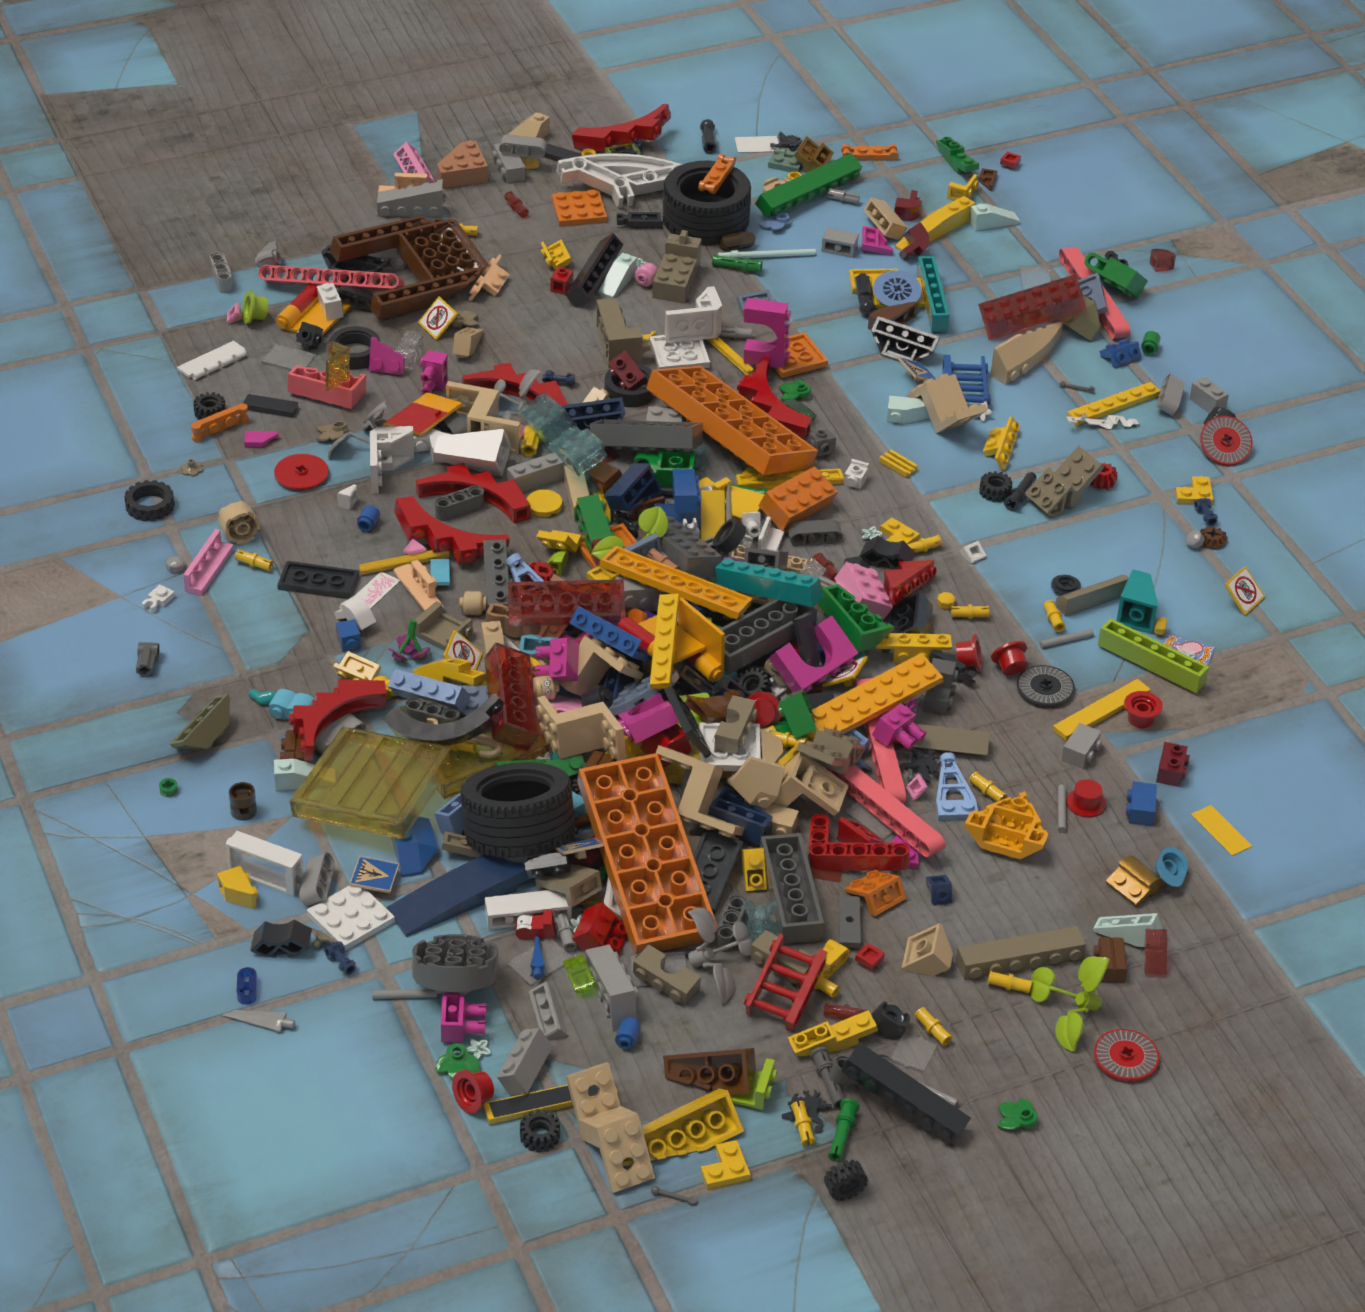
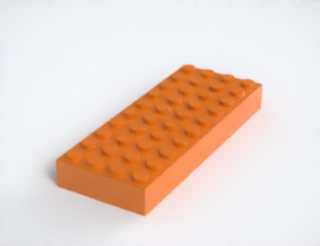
[646,366,818,476]
[577,753,718,957]

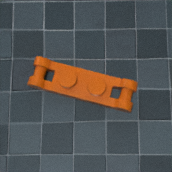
[841,144,899,160]
[698,154,736,194]
[191,403,249,443]

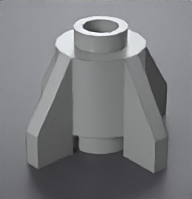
[255,241,285,273]

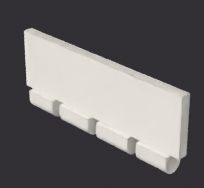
[177,341,247,380]

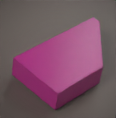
[244,431,279,447]

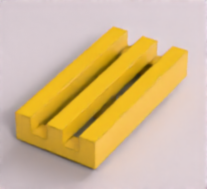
[879,449,918,477]

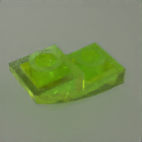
[562,954,596,994]

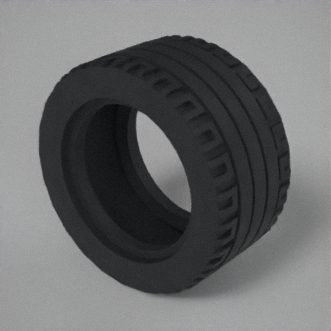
[663,160,751,245]
[460,762,575,858]

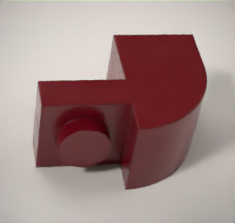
[894,190,922,221]
[899,222,929,259]

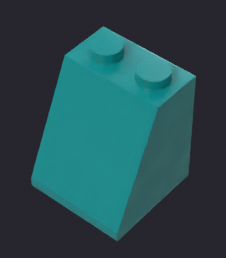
[1116,569,1158,634]

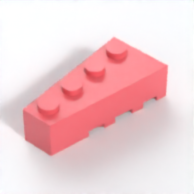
[288,366,367,409]

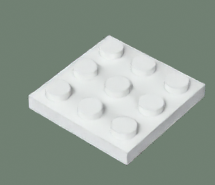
[650,335,710,369]
[699,723,761,771]
[307,886,395,951]

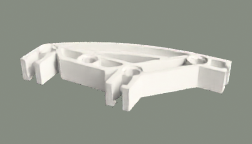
[557,154,682,209]

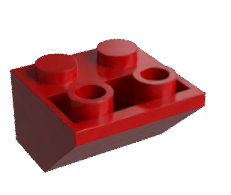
[640,724,693,768]
[572,902,627,955]

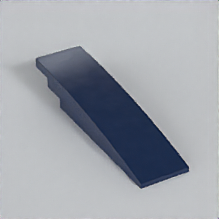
[386,852,548,937]

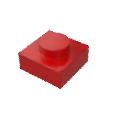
[1000,152,1021,169]
[855,943,885,971]

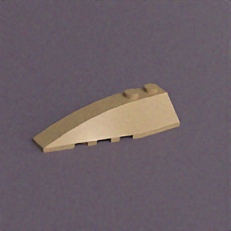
[990,322,1063,385]

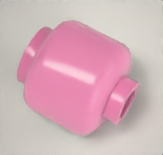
[635,263,658,287]

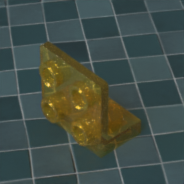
[325,341,350,392]

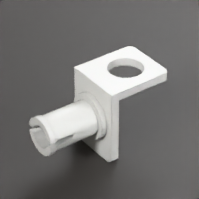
[742,512,761,537]

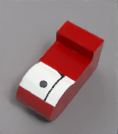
[515,910,556,940]

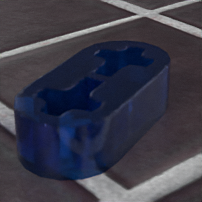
[236,967,257,1005]

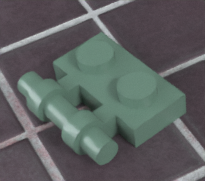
[768,148,803,172]

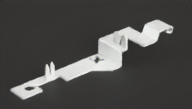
[1066,414,1140,430]

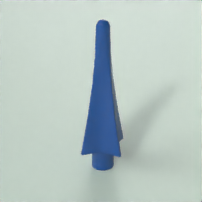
[530,936,545,980]

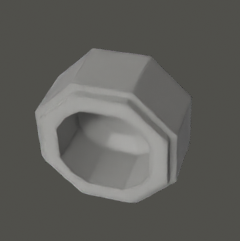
[1185,530,1205,549]
[166,556,185,573]

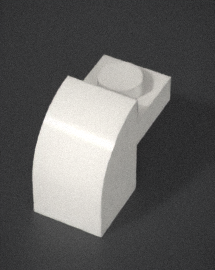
[334,596,376,630]

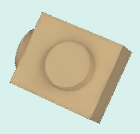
[582,387,610,403]

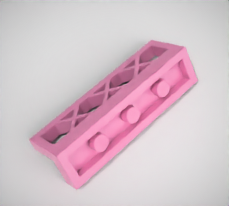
[393,141,436,183]
[183,529,234,596]

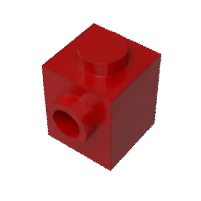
[550,267,573,295]

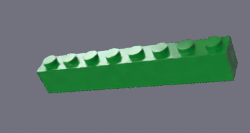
[755,153,863,218]

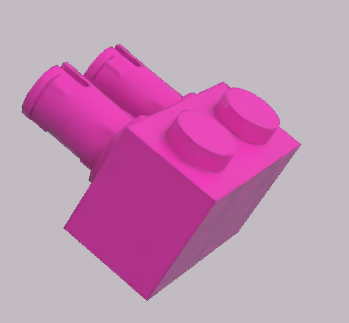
[420,350,448,395]
[535,638,579,683]
[872,703,927,750]
[441,992,486,1043]

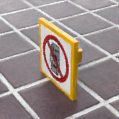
[418,297,458,340]
[1224,566,1265,615]
[443,629,483,670]
[822,656,868,687]

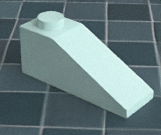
[969,204,1020,231]
[598,253,637,299]
[887,396,930,424]
[274,759,336,791]
[1093,913,1164,948]

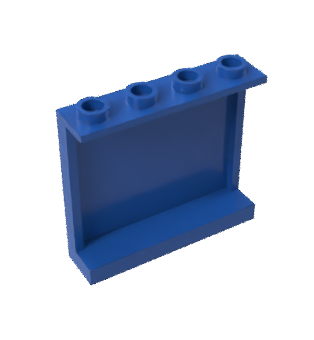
[570,606,653,663]

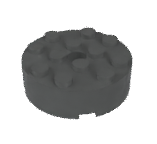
[412,934,499,995]

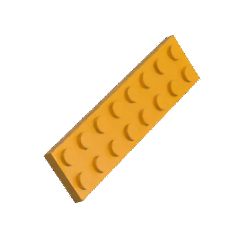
[599,546,753,619]
[805,653,943,742]

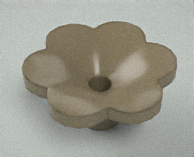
[181,459,203,477]
[312,928,333,948]

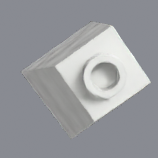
[433,429,511,478]

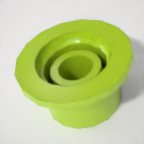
[242,290,268,324]

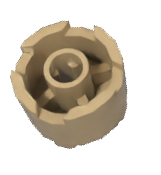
[218,501,260,545]

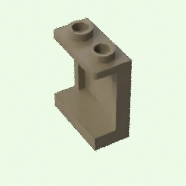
[415,601,474,651]
[535,863,602,907]

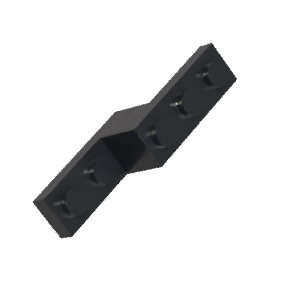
[677,665,751,698]

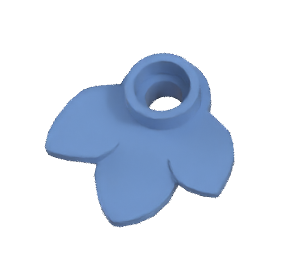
[759,213,790,230]

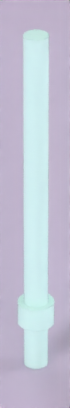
[718,249,816,259]

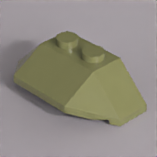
[1044,286,1101,341]
[170,694,230,751]

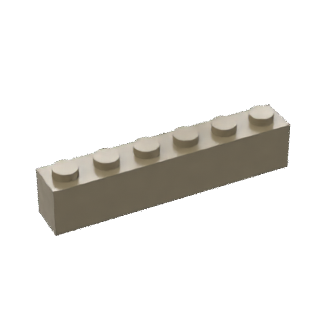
[956,926,1086,980]

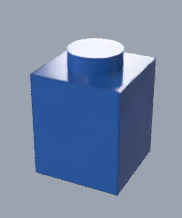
[336,619,361,652]

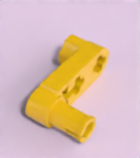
[814,939,850,998]

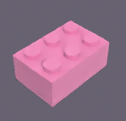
[835,562,893,621]

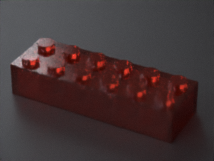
[978,274,1087,340]
[508,579,625,626]
[484,642,539,752]

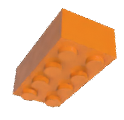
[758,466,838,531]

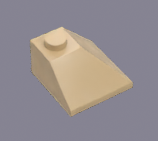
[509,112,550,139]
[729,756,785,809]
[902,923,953,976]

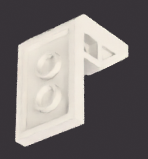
[665,286,722,343]
[370,426,414,494]

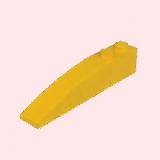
[895,196,975,251]
[622,1089,744,1166]

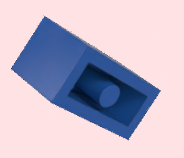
[1125,781,1157,826]

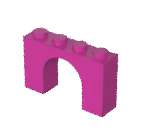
[744,298,791,368]
[769,616,858,693]
[615,692,679,743]

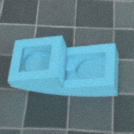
[431,559,450,585]

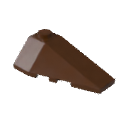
[663,1048,756,1095]

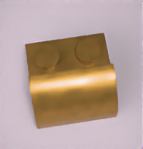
[793,136,834,173]
[1106,855,1166,907]

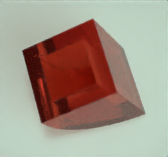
[1149,249,1176,272]

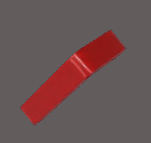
[809,814,910,871]

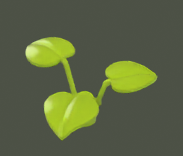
[591,506,668,560]
[1030,956,1110,1052]

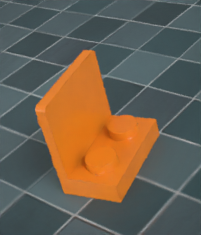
[845,870,906,916]

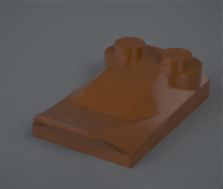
[685,689,754,723]

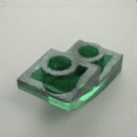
[781,398,817,421]

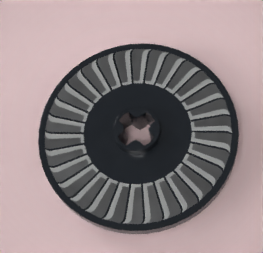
[1017,665,1075,707]

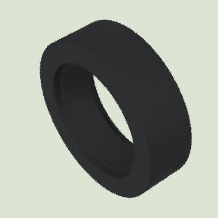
[329,326,380,370]
[604,364,655,407]

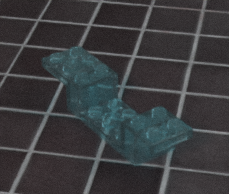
[517,393,607,477]

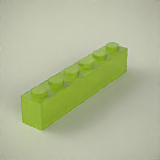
[1098,618,1209,694]

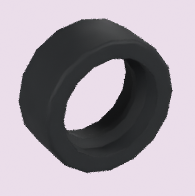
[713,518,746,554]

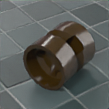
[229,782,257,821]

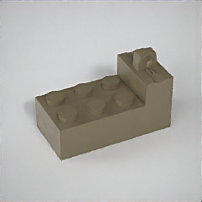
[652,230,702,303]
[596,298,651,368]

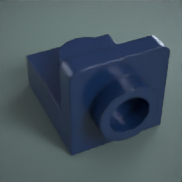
[926,875,952,905]

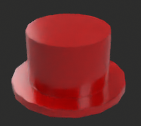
[956,634,983,672]
[991,641,1028,675]
[1124,691,1163,728]
[747,692,781,728]
[1066,779,1106,818]
[452,1070,494,1114]

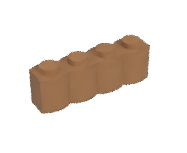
[486,603,551,638]

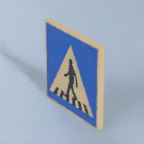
[898,357,936,382]
[555,838,604,859]
[349,856,400,893]

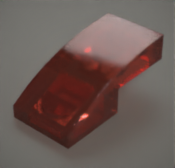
[1144,929,1167,975]

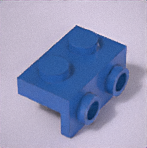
[1099,339,1141,367]

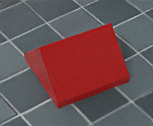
[837,817,886,843]

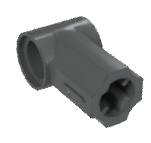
[136,642,160,677]

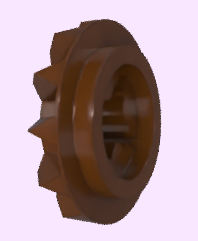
[1200,526,1228,548]

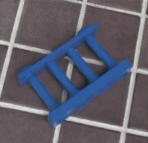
[942,355,991,405]

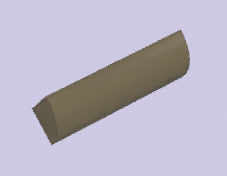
[1055,575,1129,617]
[910,724,990,756]

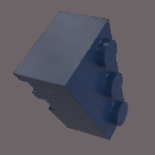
[604,463,663,511]
[708,786,773,846]

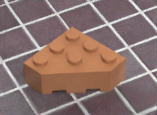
[437,140,488,189]

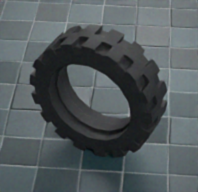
[124,480,175,521]

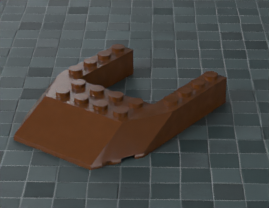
[330,216,489,320]

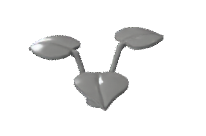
[494,370,542,420]
[327,401,388,459]
[688,908,753,1004]

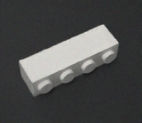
[485,890,572,930]

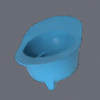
[1155,847,1188,887]

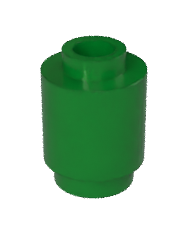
[1141,331,1161,355]

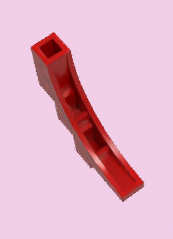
[571,104,671,152]
[737,356,812,440]
[462,363,568,422]
[416,463,531,523]
[394,496,510,565]
[289,680,387,761]

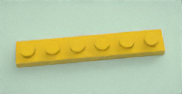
[1066,382,1160,426]
[650,594,680,689]

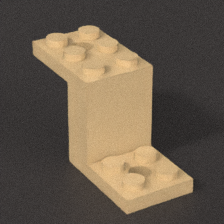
[905,373,988,433]
[446,381,521,454]
[533,636,644,696]
[536,696,627,761]
[656,745,744,838]
[727,752,848,816]
[566,1062,655,1193]

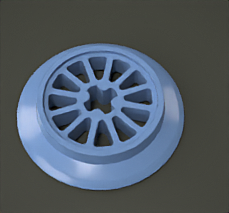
[873,270,922,306]

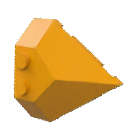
[964,791,1049,859]

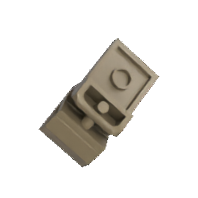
[1025,445,1104,517]
[796,727,865,775]

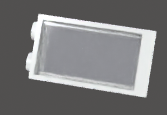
[225,831,304,897]

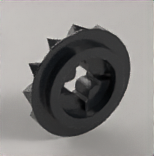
[1051,575,1081,596]

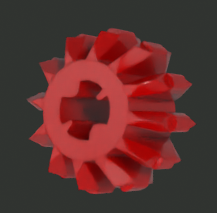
[1089,462,1118,490]
[525,560,557,590]

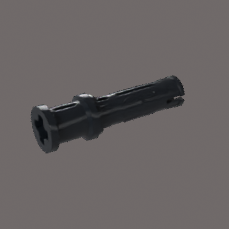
[1004,472,1037,511]

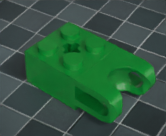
[1084,252,1148,298]
[634,450,696,488]

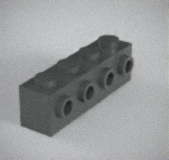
[483,539,514,610]

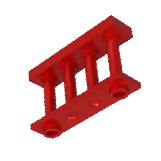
[744,934,827,1033]

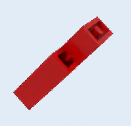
[884,560,937,605]

